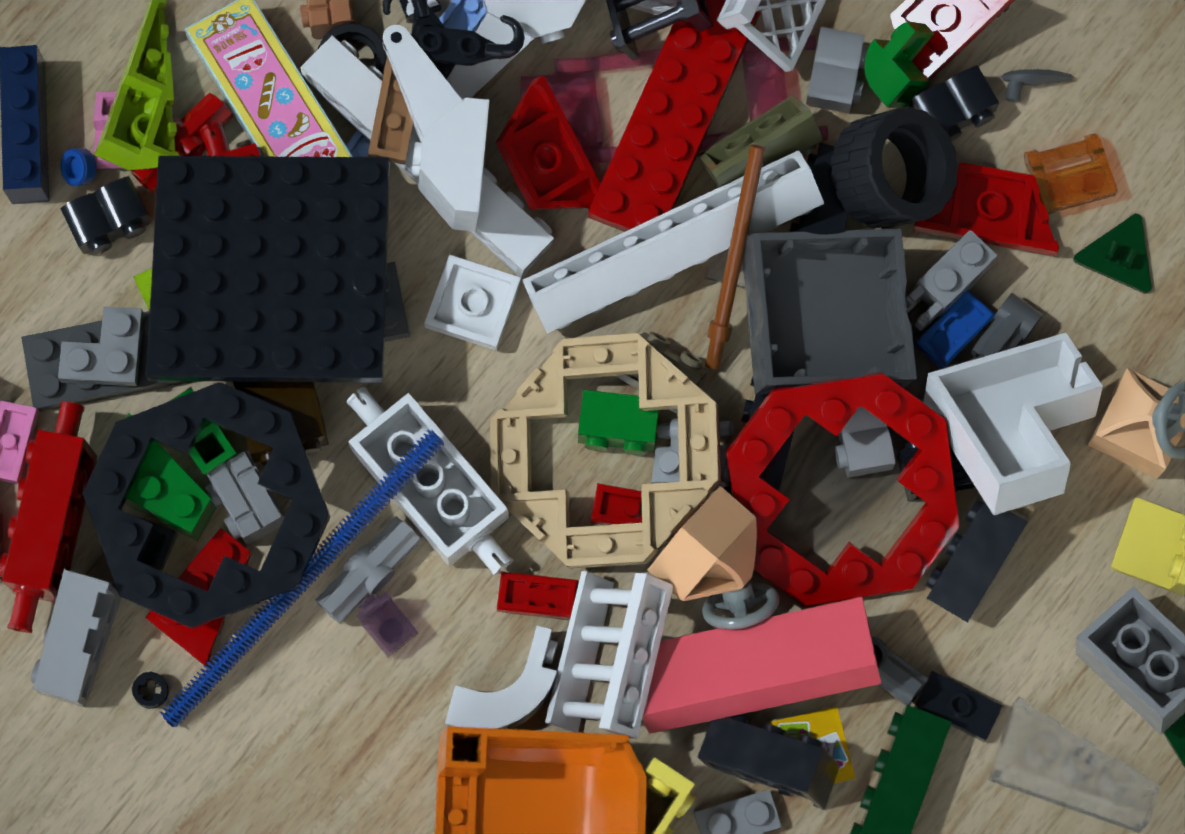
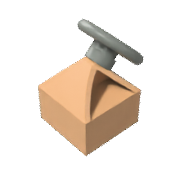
[1088,368,1185,479]
[647,486,779,630]

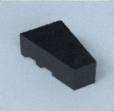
[925,499,1029,623]
[697,714,840,810]

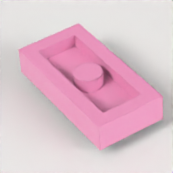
[0,400,39,484]

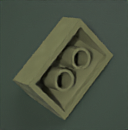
[698,95,823,188]

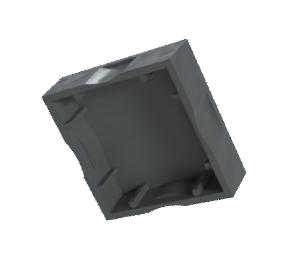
[743,229,917,395]

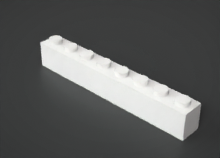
[301,36,554,279]
[522,150,824,334]

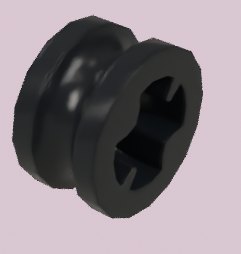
[132,672,169,709]

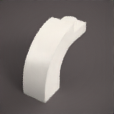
[445,626,558,729]

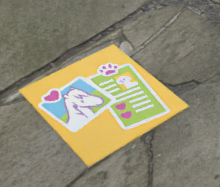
[766,706,856,784]

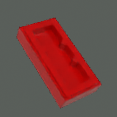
[496,571,579,620]

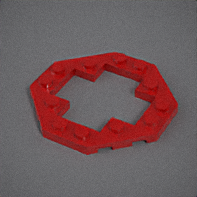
[726,372,960,606]

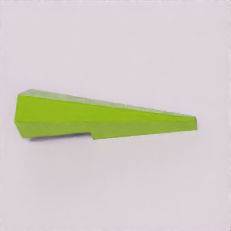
[94,0,179,170]

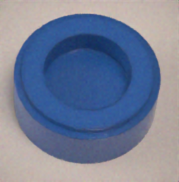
[60,148,97,186]

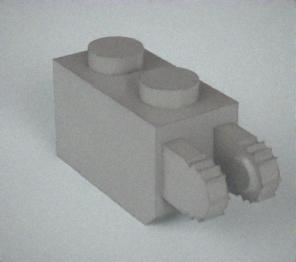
[905,230,998,331]

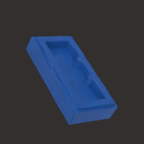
[915,290,995,369]

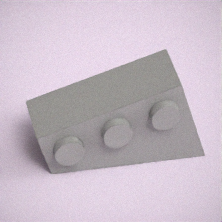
[31,569,122,707]

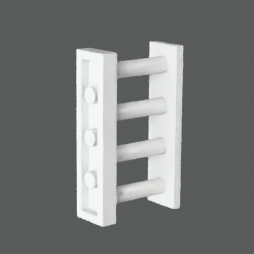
[545,571,674,739]

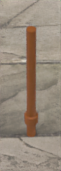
[705,145,766,369]

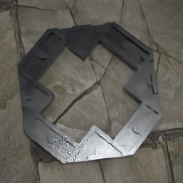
[83,382,331,629]

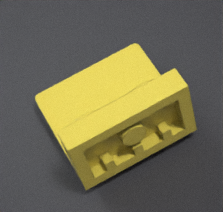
[1110,498,1185,596]
[644,757,696,834]

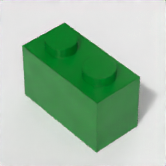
[578,390,658,455]

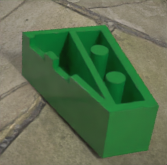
[125,413,217,542]

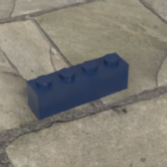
[0,45,49,204]

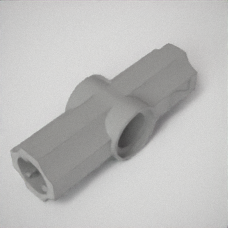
[316,516,421,625]

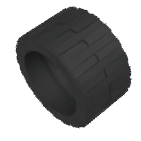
[830,107,958,229]

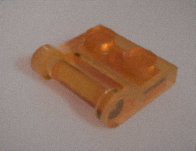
[1024,133,1118,214]

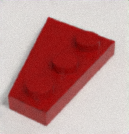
[145,528,252,666]

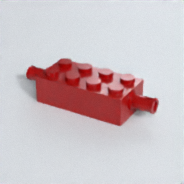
[0,401,97,633]

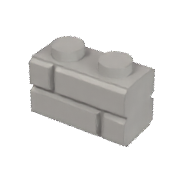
[205,451,285,545]

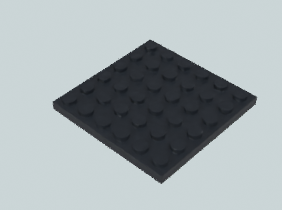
[146,156,390,383]

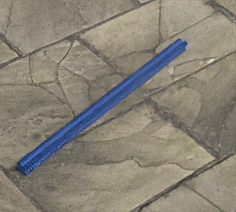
[160,430,444,727]

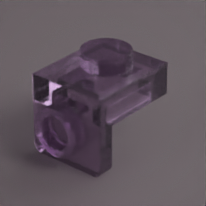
[356,592,418,658]

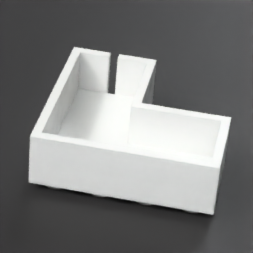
[923,333,1103,515]

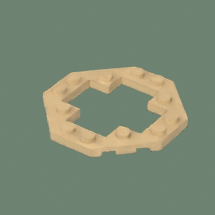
[490,333,721,569]

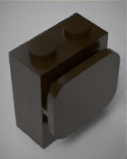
[233,382,329,465]

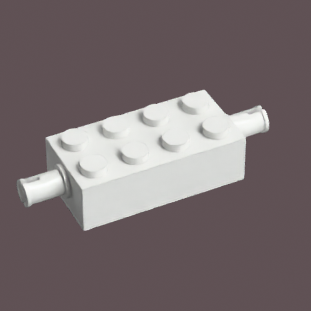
[346,387,513,576]

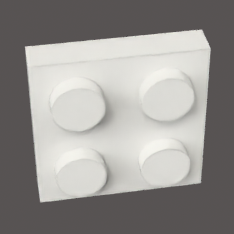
[424,255,521,351]

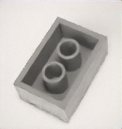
[1076,587,1185,735]

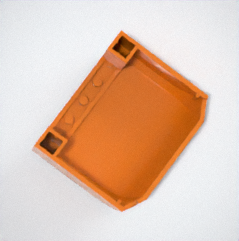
[434,726,647,834]

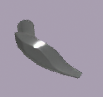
[1001,69,1072,102]

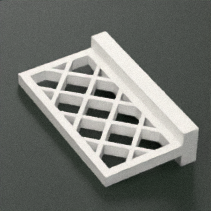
[717,0,826,72]

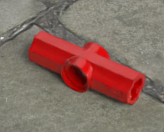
[130,92,233,194]

